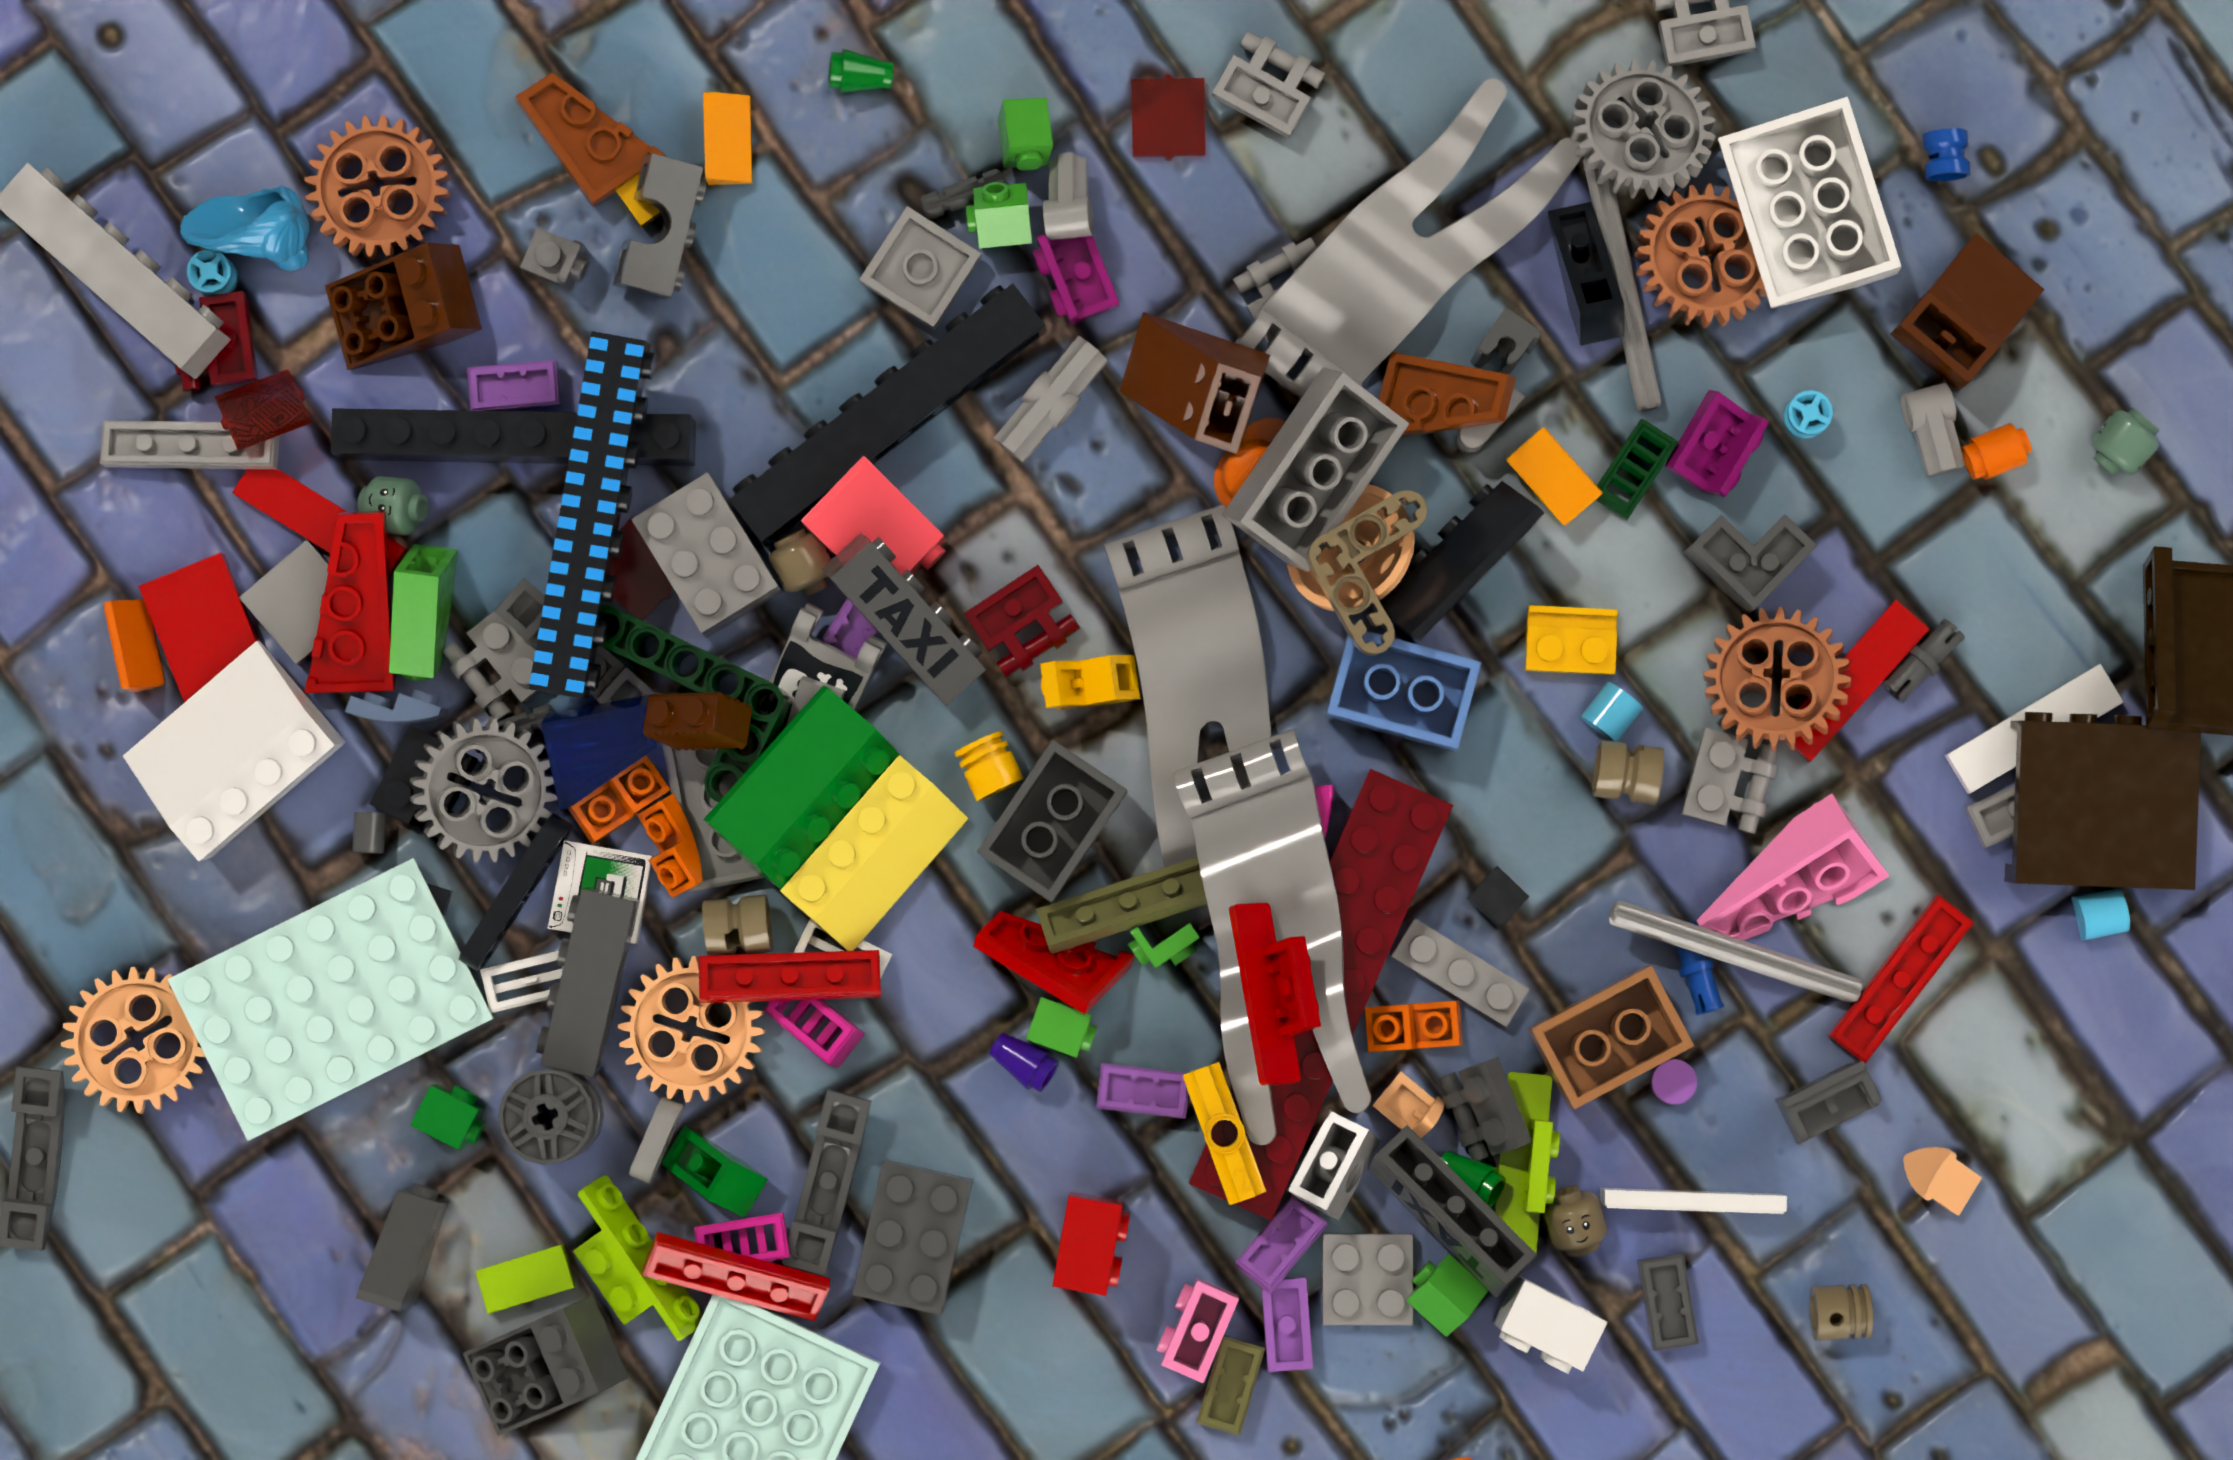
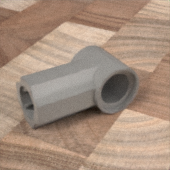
[1043,152,1094,240]
[1900,383,1965,477]

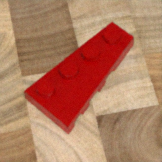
[304,511,397,693]

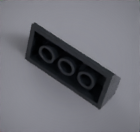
[1373,481,1545,644]

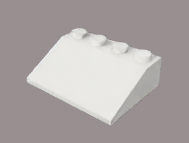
[1718,97,1902,308]
[123,640,346,862]

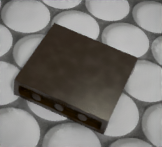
[2143,546,2233,736]
[2004,712,2201,890]

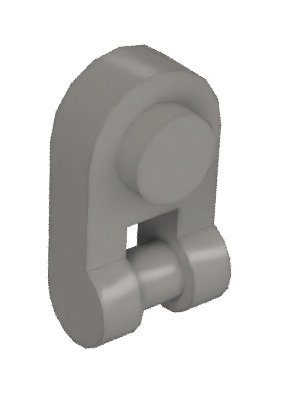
[1456,387,1525,454]

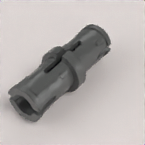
[1882,619,1965,703]

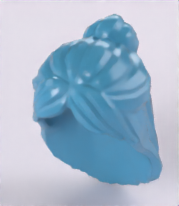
[180,185,310,271]

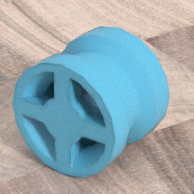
[187,249,239,296]
[1783,390,1833,439]

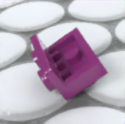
[1032,234,1120,326]
[1665,390,1769,497]

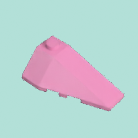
[1696,793,1889,940]

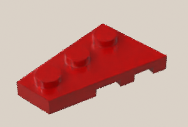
[973,911,1135,1015]

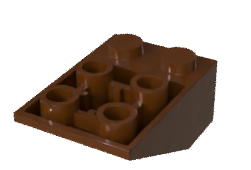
[1890,233,2045,391]
[325,243,482,370]
[1119,312,1271,454]

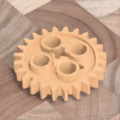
[618,956,766,1102]
[61,967,206,1114]

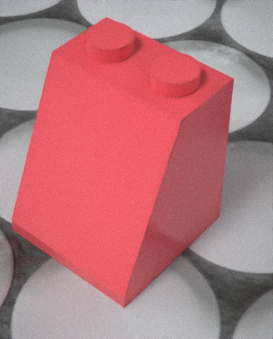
[801,456,946,575]

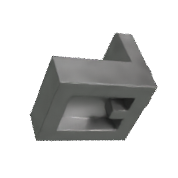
[520,227,590,291]

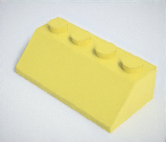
[780,755,969,951]

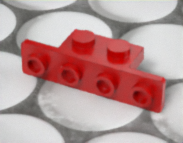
[1229,903,1321,1086]

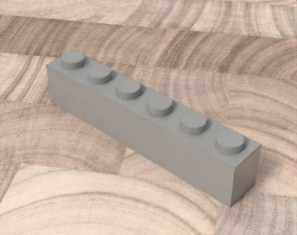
[0,162,231,379]

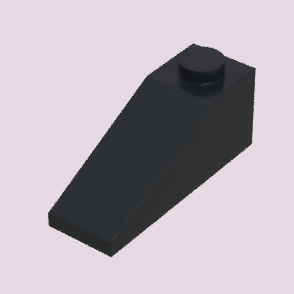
[1548,202,1624,346]

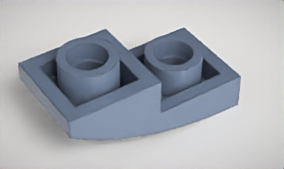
[345,689,449,724]

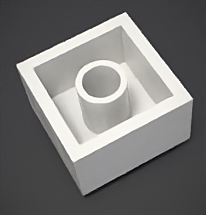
[1493,1276,1608,1374]

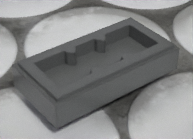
[1637,1253,1699,1351]

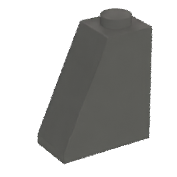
[356,1183,449,1312]

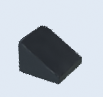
[1466,866,1530,929]

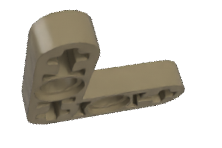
[1307,490,1427,656]

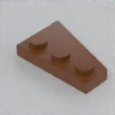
[516,73,666,207]
[1378,352,1516,438]

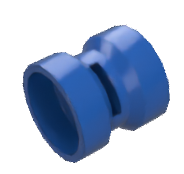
[1922,128,1971,182]

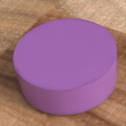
[1650,1059,1697,1104]

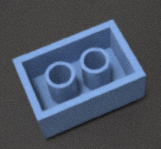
[1325,631,1482,752]

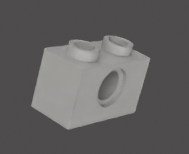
[1288,1111,1380,1220]

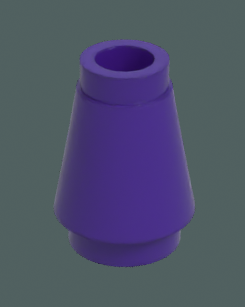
[989,1032,1059,1092]

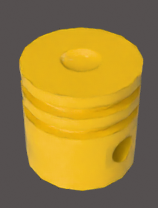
[954,730,1025,802]

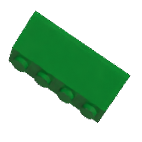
[703,685,900,889]

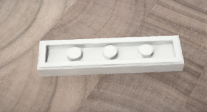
[1944,664,2123,794]
[1600,1188,1787,1214]

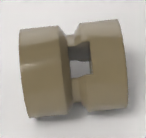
[1592,739,1664,805]
[702,894,773,955]

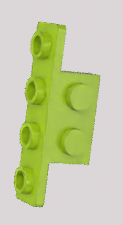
[1494,1072,1560,1253]
[573,1175,703,1341]

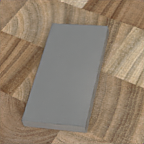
[662,733,764,892]

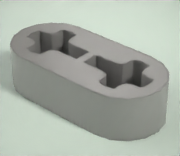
[629,1096,684,1184]

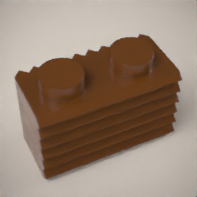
[643,692,752,751]

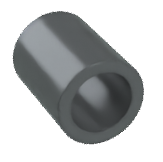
[352,812,386,854]

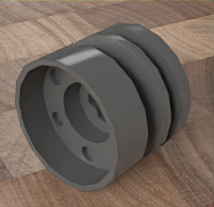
[498,1068,604,1165]

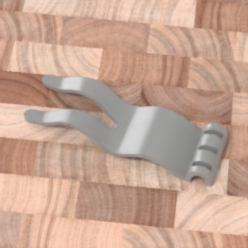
[1235,78,1582,399]
[1103,504,1272,912]
[1174,728,1371,1145]

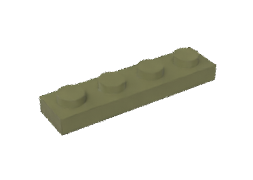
[1036,857,1207,955]

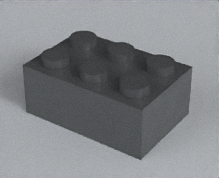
[977,739,1128,903]
[852,1159,974,1315]

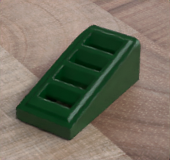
[1596,419,1678,520]

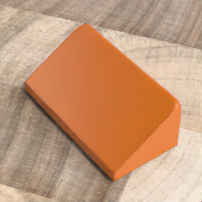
[103,599,165,693]

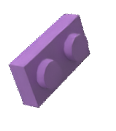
[1261,1277,1313,1372]

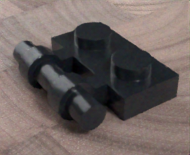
[369,725,478,838]

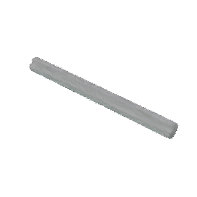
[1583,156,1661,411]
[1609,900,1863,1003]

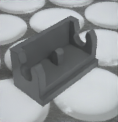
[1470,307,1543,374]
[1775,1060,1881,1144]

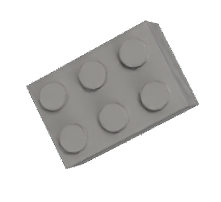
[631,472,783,638]

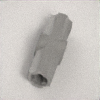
[994,336,1108,464]

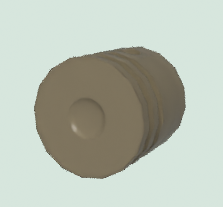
[1809,1284,1873,1341]

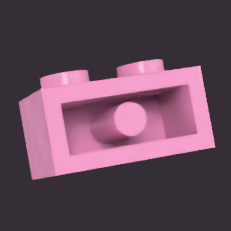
[1156,1277,1239,1383]

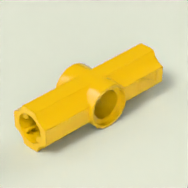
[1182,1062,1266,1205]

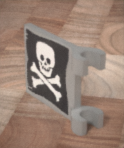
[758,603,887,726]

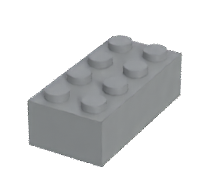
[1222,367,1409,572]

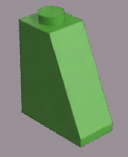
[389,544,458,681]

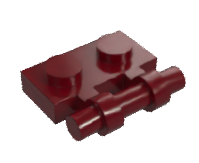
[175,291,258,392]
[964,565,1080,677]

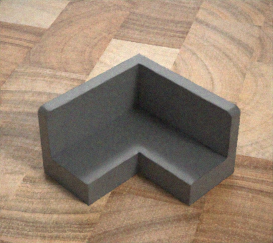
[1684,514,1818,614]

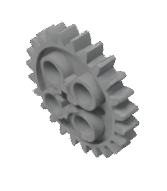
[1570,59,1716,200]
[410,716,558,863]

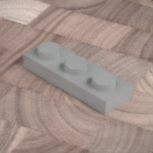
[1390,918,1530,1027]

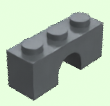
[613,153,707,299]

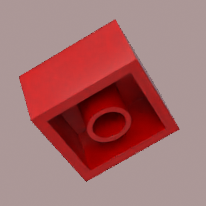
[1052,1191,1130,1296]

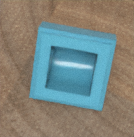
[1580,682,1643,741]
[2071,887,2130,941]

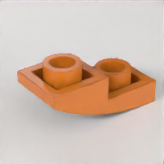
[568,753,671,845]
[637,793,703,898]
[1365,1000,1463,1052]

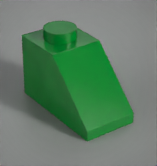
[661,1125,768,1218]

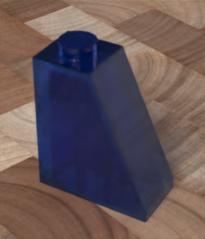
[541,694,659,810]

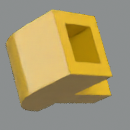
[1040,655,1140,710]

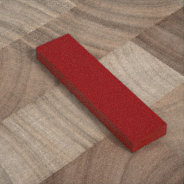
[232,469,408,578]
[1784,600,1930,762]
[1827,895,1974,1064]
[698,950,881,1003]
[642,1232,830,1322]

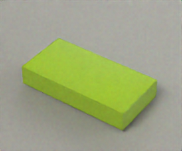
[475,1244,576,1314]

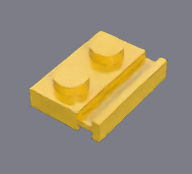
[1524,605,1618,675]

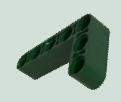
[602,605,792,802]

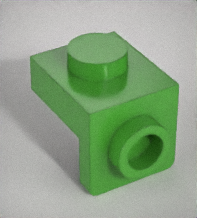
[1128,923,1200,969]

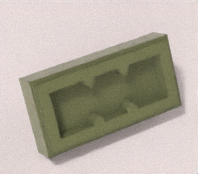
[1196,1335,1265,1436]

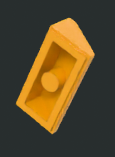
[703,92,753,185]
[1506,426,1603,526]

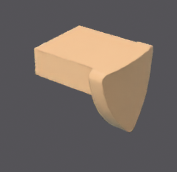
[1371,1071,1445,1138]
[1903,1147,1982,1216]

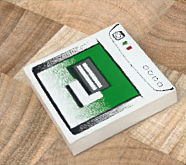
[548,840,654,944]

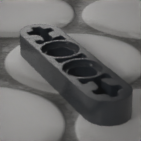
[459,813,573,972]

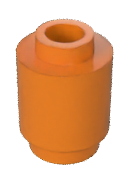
[1961,423,2032,480]

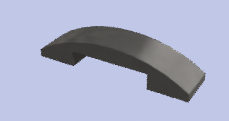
[494,578,657,729]
[0,1066,65,1251]
[782,1089,872,1276]

